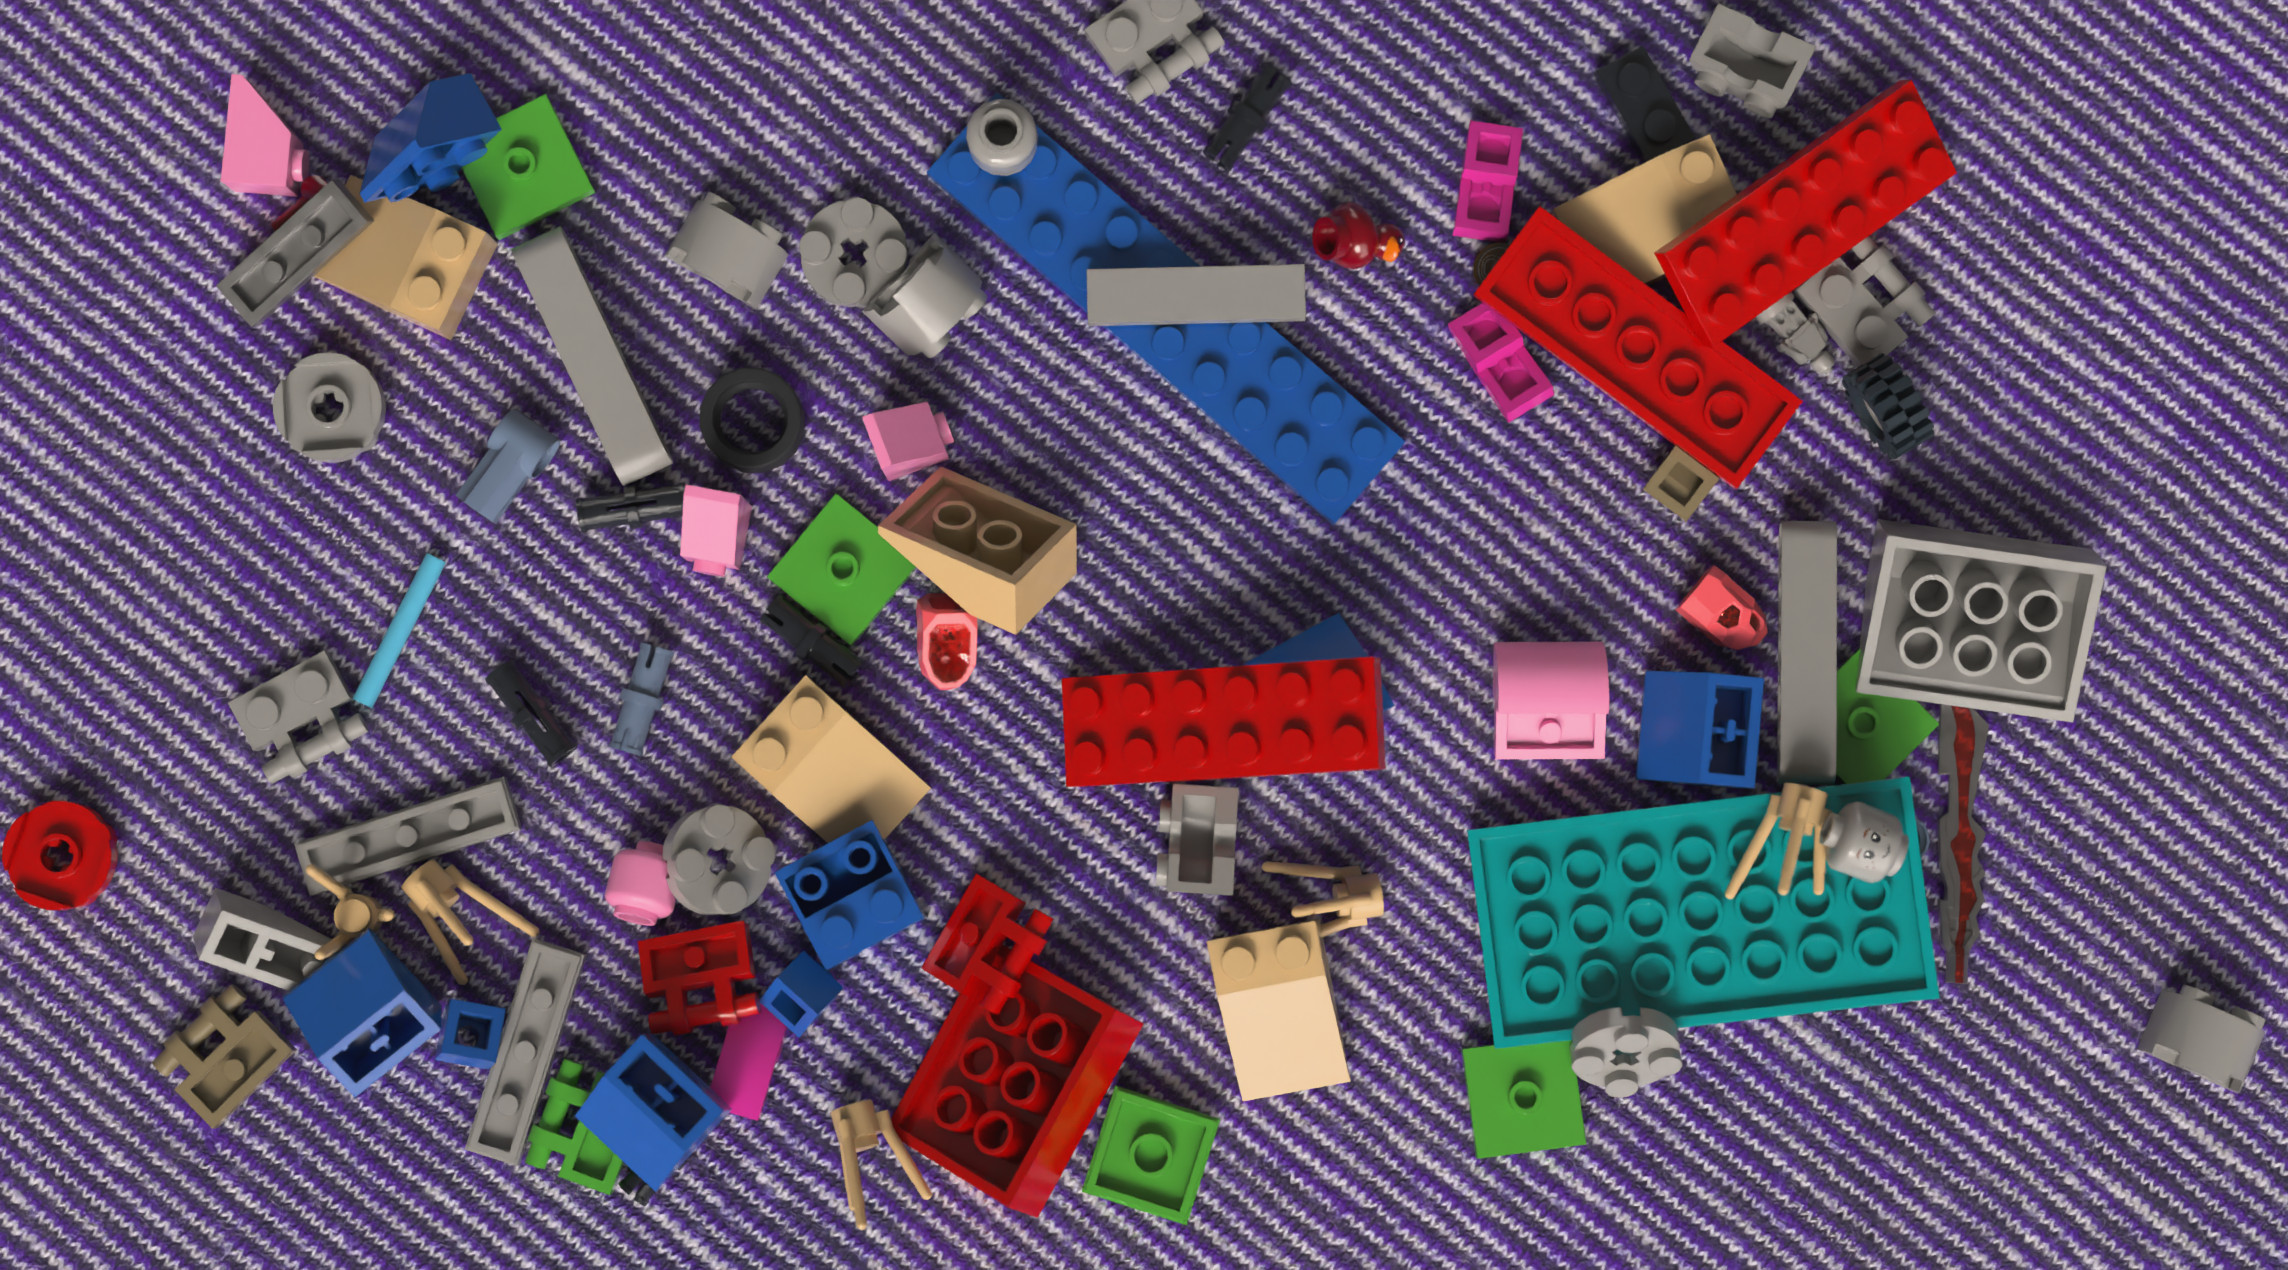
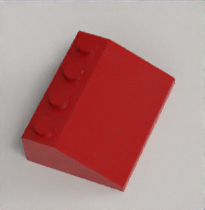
[891,945,1144,1218]

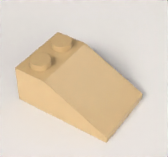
[1553,134,1737,286]
[313,175,498,340]
[878,467,1077,635]
[731,675,931,843]
[1207,919,1351,1101]

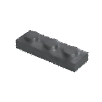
[216,179,374,327]

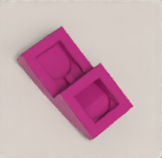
[1452,120,1523,243]
[1448,303,1554,423]
[710,994,788,1121]

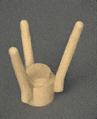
[1724,782,1832,899]
[401,859,540,985]
[1262,861,1384,937]
[306,864,394,960]
[830,1100,932,1230]

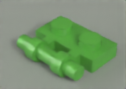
[525,1058,624,1196]

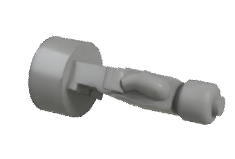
[1755,292,1835,375]

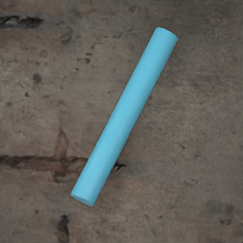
[352,553,446,708]

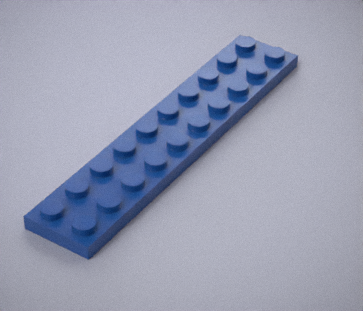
[926,92,1405,525]

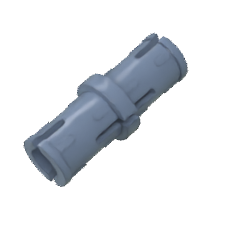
[609,642,674,756]

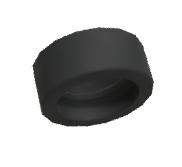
[700,368,805,473]

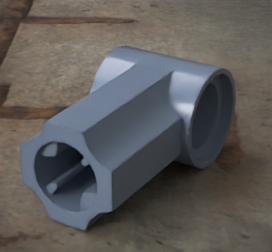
[455,409,561,524]

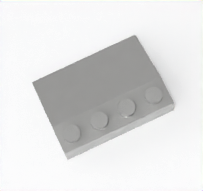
[1855,519,2107,723]

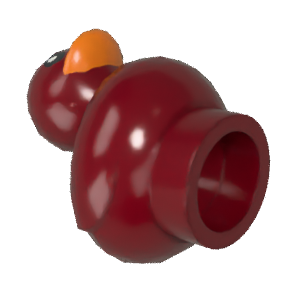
[1312,201,1405,270]

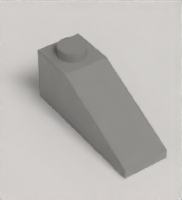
[193,888,343,991]

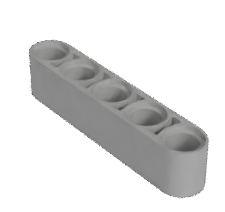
[511,226,673,486]
[1777,521,1837,785]

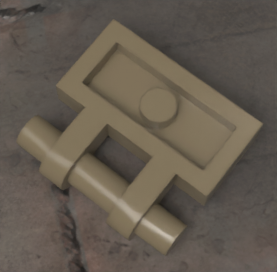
[152,984,297,1129]

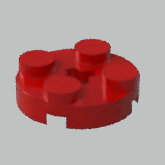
[2,801,118,910]

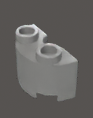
[1689,3,1816,118]
[664,192,789,310]
[862,233,988,358]
[1156,784,1239,896]
[2137,984,2266,1094]

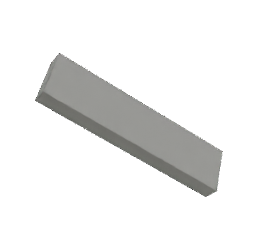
[1087,264,1306,326]
[294,777,522,896]
[465,938,587,1166]

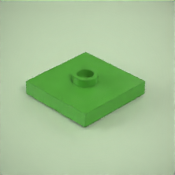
[462,94,596,240]
[767,494,917,646]
[1836,648,1939,785]
[1461,1040,1586,1159]
[1082,1085,1220,1225]

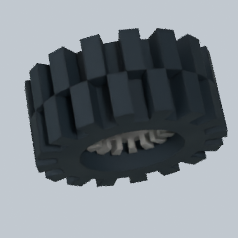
[1842,353,1934,459]

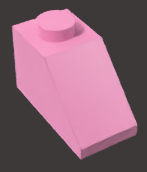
[221,74,309,197]
[862,401,954,481]
[680,485,752,577]

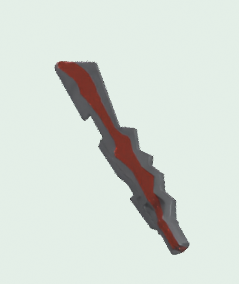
[1937,704,1989,984]

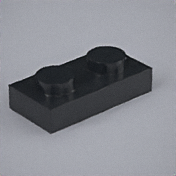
[1593,46,1696,163]

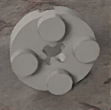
[799,197,908,308]
[273,352,386,463]
[663,804,776,915]
[1569,1007,1682,1098]

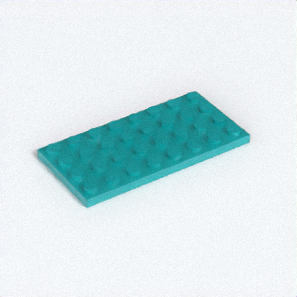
[1467,777,1940,1049]

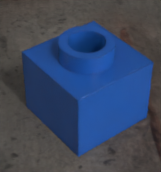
[760,951,844,1038]
[435,999,506,1070]

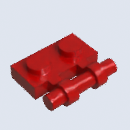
[921,873,1054,1015]
[638,920,761,1036]

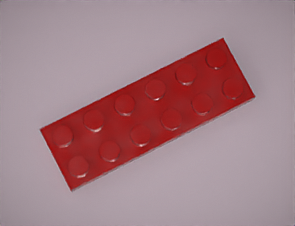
[1654,80,1957,347]
[1473,206,1803,489]
[1062,656,1386,787]

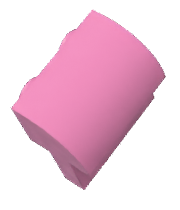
[1493,642,1609,759]

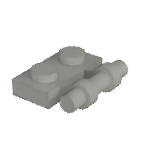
[1085,0,1225,105]
[1793,236,1936,367]
[228,650,369,784]

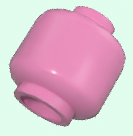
[605,841,677,926]

